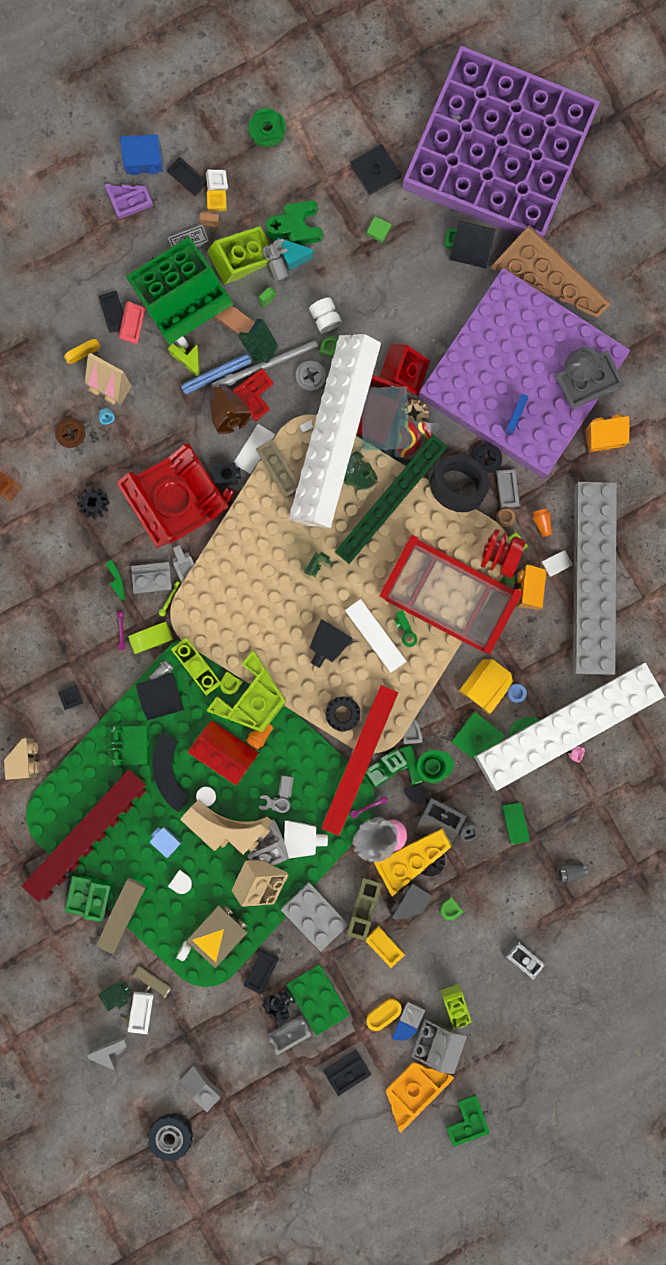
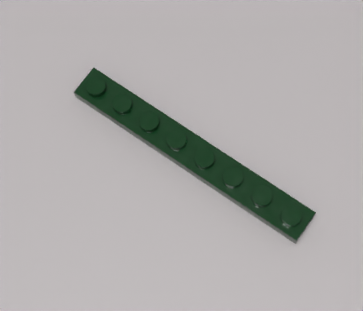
[334,435,448,565]

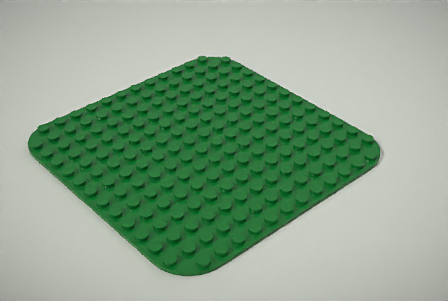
[26,639,376,987]

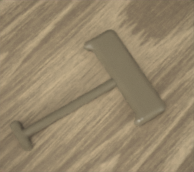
[121,966,171,1024]

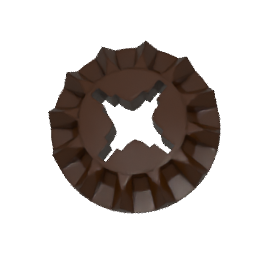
[55,418,86,449]

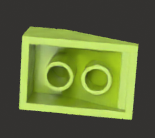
[207,226,270,285]

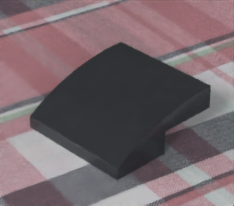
[449,221,496,269]

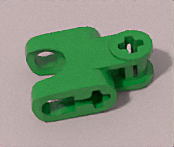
[266,200,324,245]

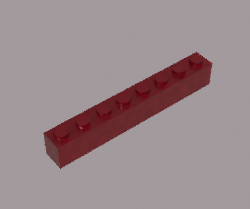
[21,769,148,902]

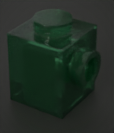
[98,979,131,1012]

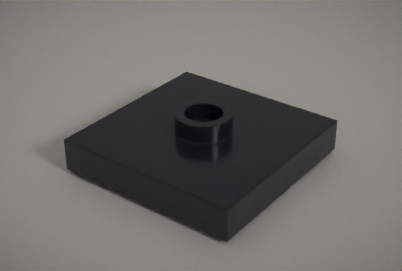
[350,144,401,196]

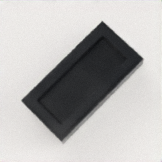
[167,157,207,196]
[99,291,124,333]
[243,950,279,995]

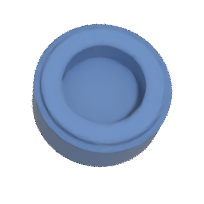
[507,684,527,703]

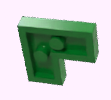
[446,1094,490,1147]

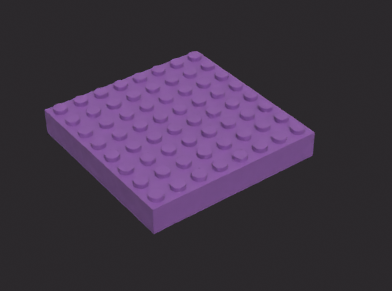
[402,46,600,237]
[418,268,630,479]

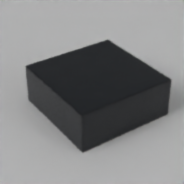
[58,685,84,710]

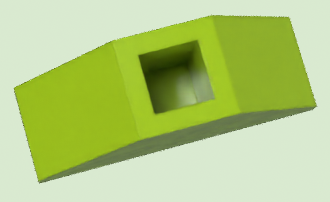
[171,637,222,696]
[440,984,472,1029]

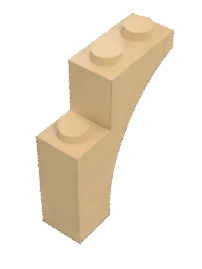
[180,800,273,855]

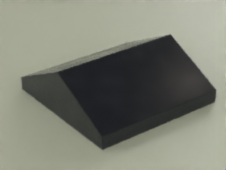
[136,674,184,721]

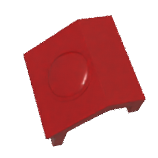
[117,443,228,548]

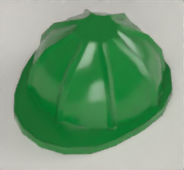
[417,750,454,783]

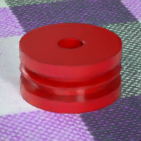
[222,487,235,504]

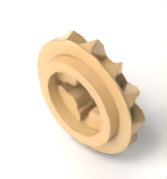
[399,399,429,422]

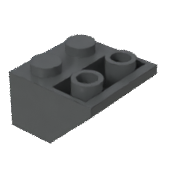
[413,798,466,844]

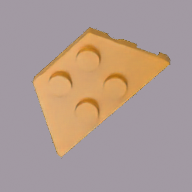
[386,1061,454,1133]

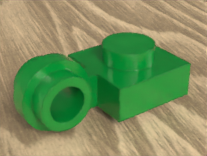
[394,610,417,647]

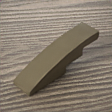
[96,878,146,954]

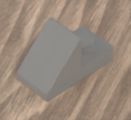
[87,1036,129,1070]

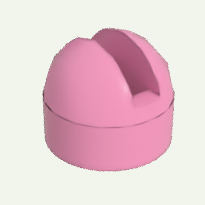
[568,746,585,763]

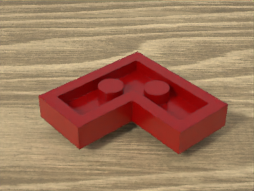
[232,369,274,422]

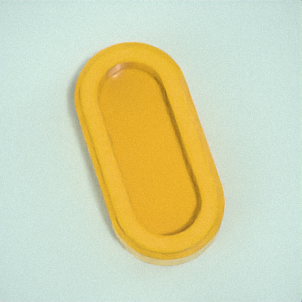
[64,339,101,364]
[366,998,402,1031]

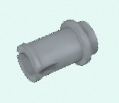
[149,660,174,680]

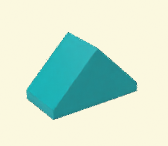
[277,238,314,270]

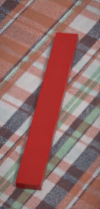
[321,685,399,836]

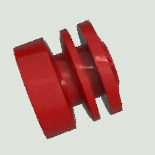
[480,529,526,578]

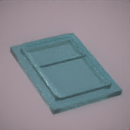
[362,386,409,450]

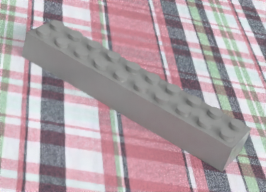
[573,482,617,676]

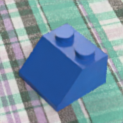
[120,134,163,175]

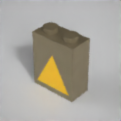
[187,904,249,968]

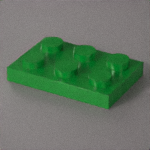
[286,963,350,1036]

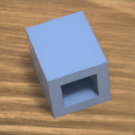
[150,827,182,858]

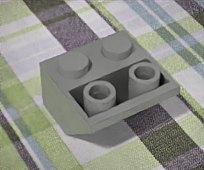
[411,1019,467,1074]

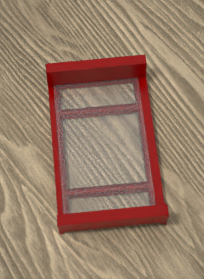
[379,535,523,655]

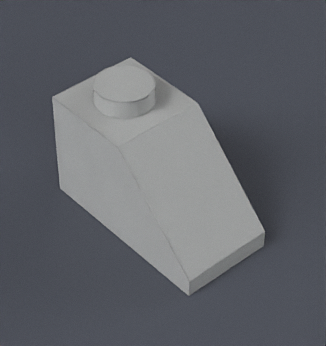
[180,1065,222,1112]

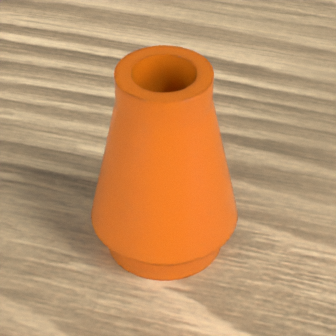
[532,508,553,537]
[246,724,273,750]

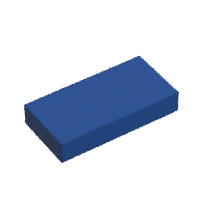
[505,394,529,435]

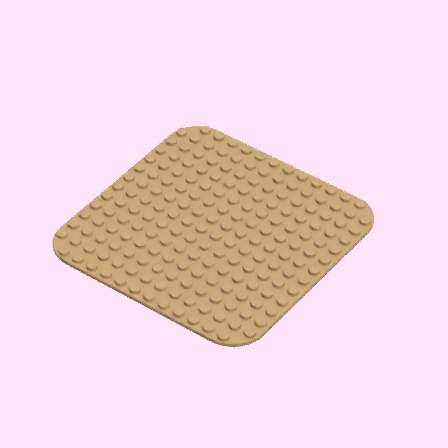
[170,415,510,753]

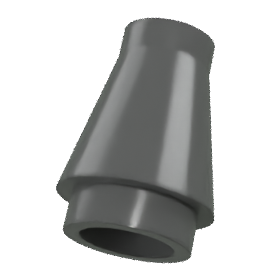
[557,864,588,884]

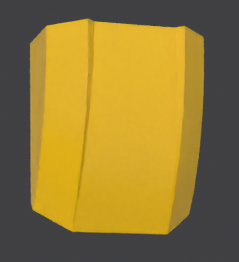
[459,659,513,714]

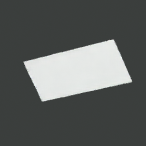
[234,424,275,474]

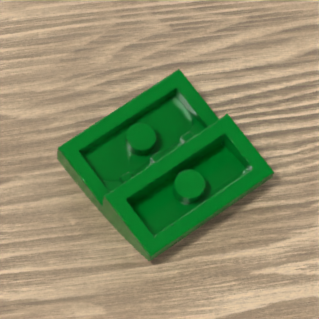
[65,873,111,922]

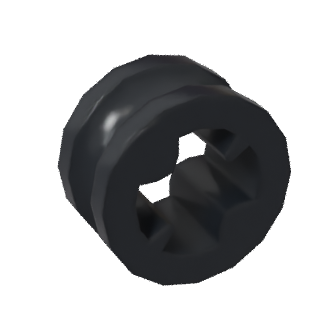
[278,987,296,1008]

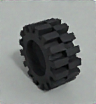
[325,696,361,732]

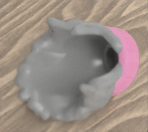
[352,817,407,862]

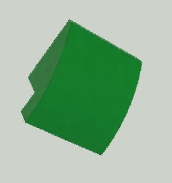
[126,236,233,345]

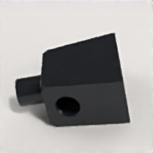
[309,619,353,669]

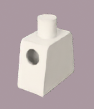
[284,820,328,859]

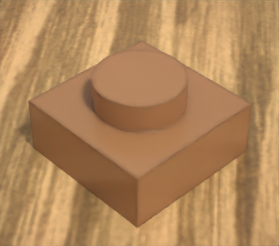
[199,211,220,228]

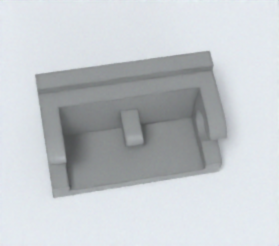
[268,1015,312,1055]

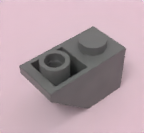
[391,882,432,920]

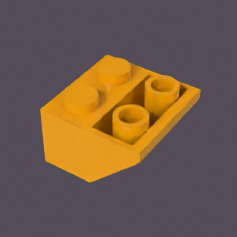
[584,414,630,453]
[517,565,546,610]

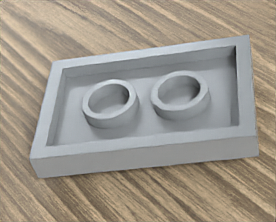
[280,882,349,952]

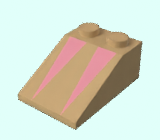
[85,353,132,406]

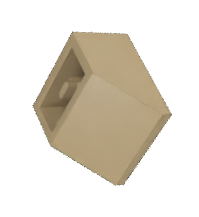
[4,738,40,780]
[232,860,288,907]

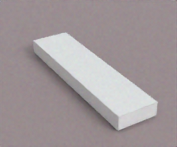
[345,599,406,673]

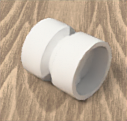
[309,297,342,333]

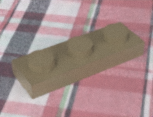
[256,439,299,499]

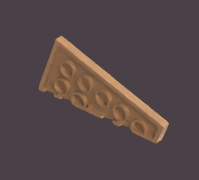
[490,225,611,318]

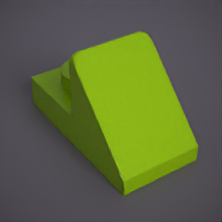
[168,343,200,377]

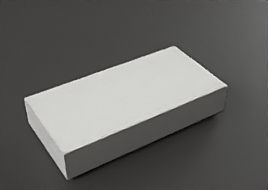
[128,991,153,1034]

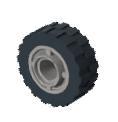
[148,1113,193,1162]

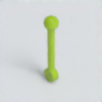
[159,581,182,616]

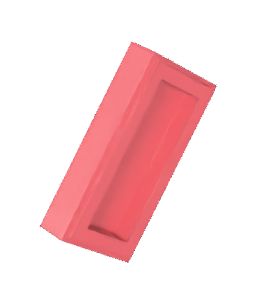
[118,301,145,344]

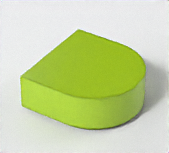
[220,672,243,695]

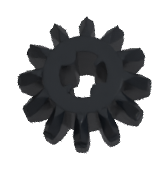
[77,487,110,520]

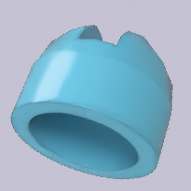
[99,407,115,424]

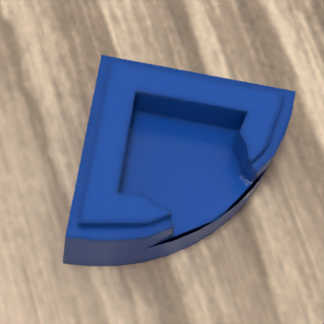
[391,1020,418,1041]

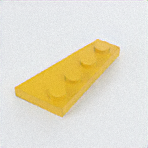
[374,828,452,896]

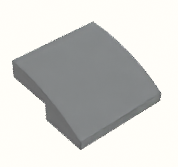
[247,819,289,865]

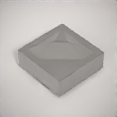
[399,1001,425,1028]

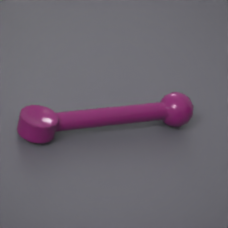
[117,610,126,650]
[350,796,388,818]

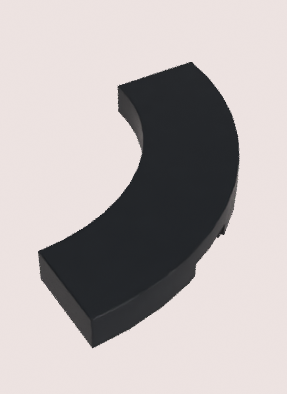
[153,731,189,812]

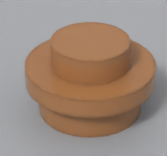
[496,508,515,527]

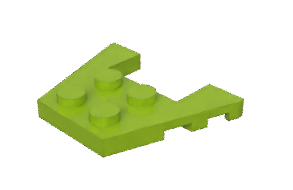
[207,651,287,732]

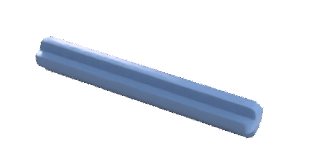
[181,354,251,394]

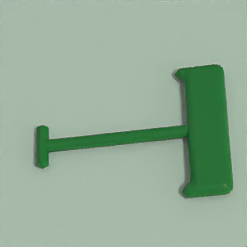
[367,745,424,786]

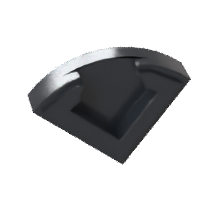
[404,785,426,805]

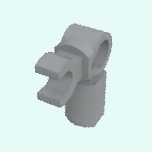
[263,239,288,281]
[259,775,294,813]

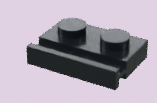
[323,1049,371,1096]

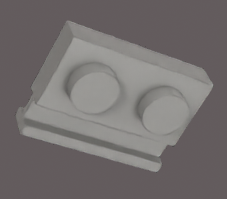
[131,562,172,594]

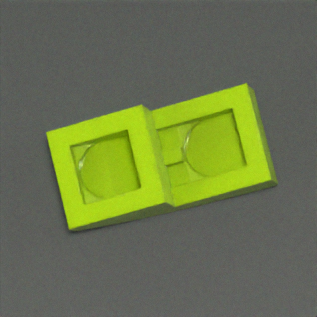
[128,622,173,654]

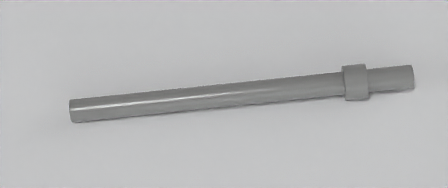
[211,340,318,388]

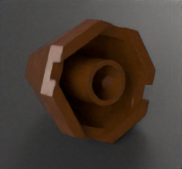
[209,385,252,434]

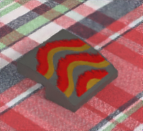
[393,419,439,459]

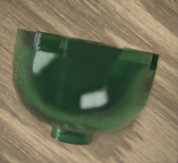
[343,451,378,490]

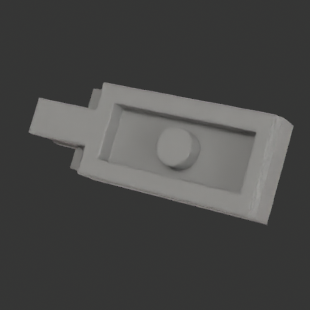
[173,545,194,583]

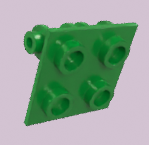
[108,726,148,766]

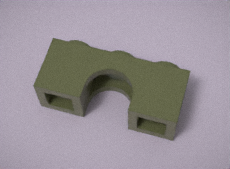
[347,876,382,941]

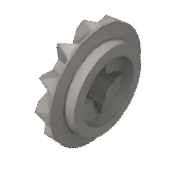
[296,361,326,391]

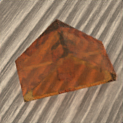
[0,472,22,503]

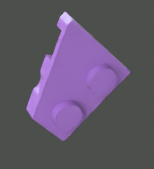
[105,184,153,219]

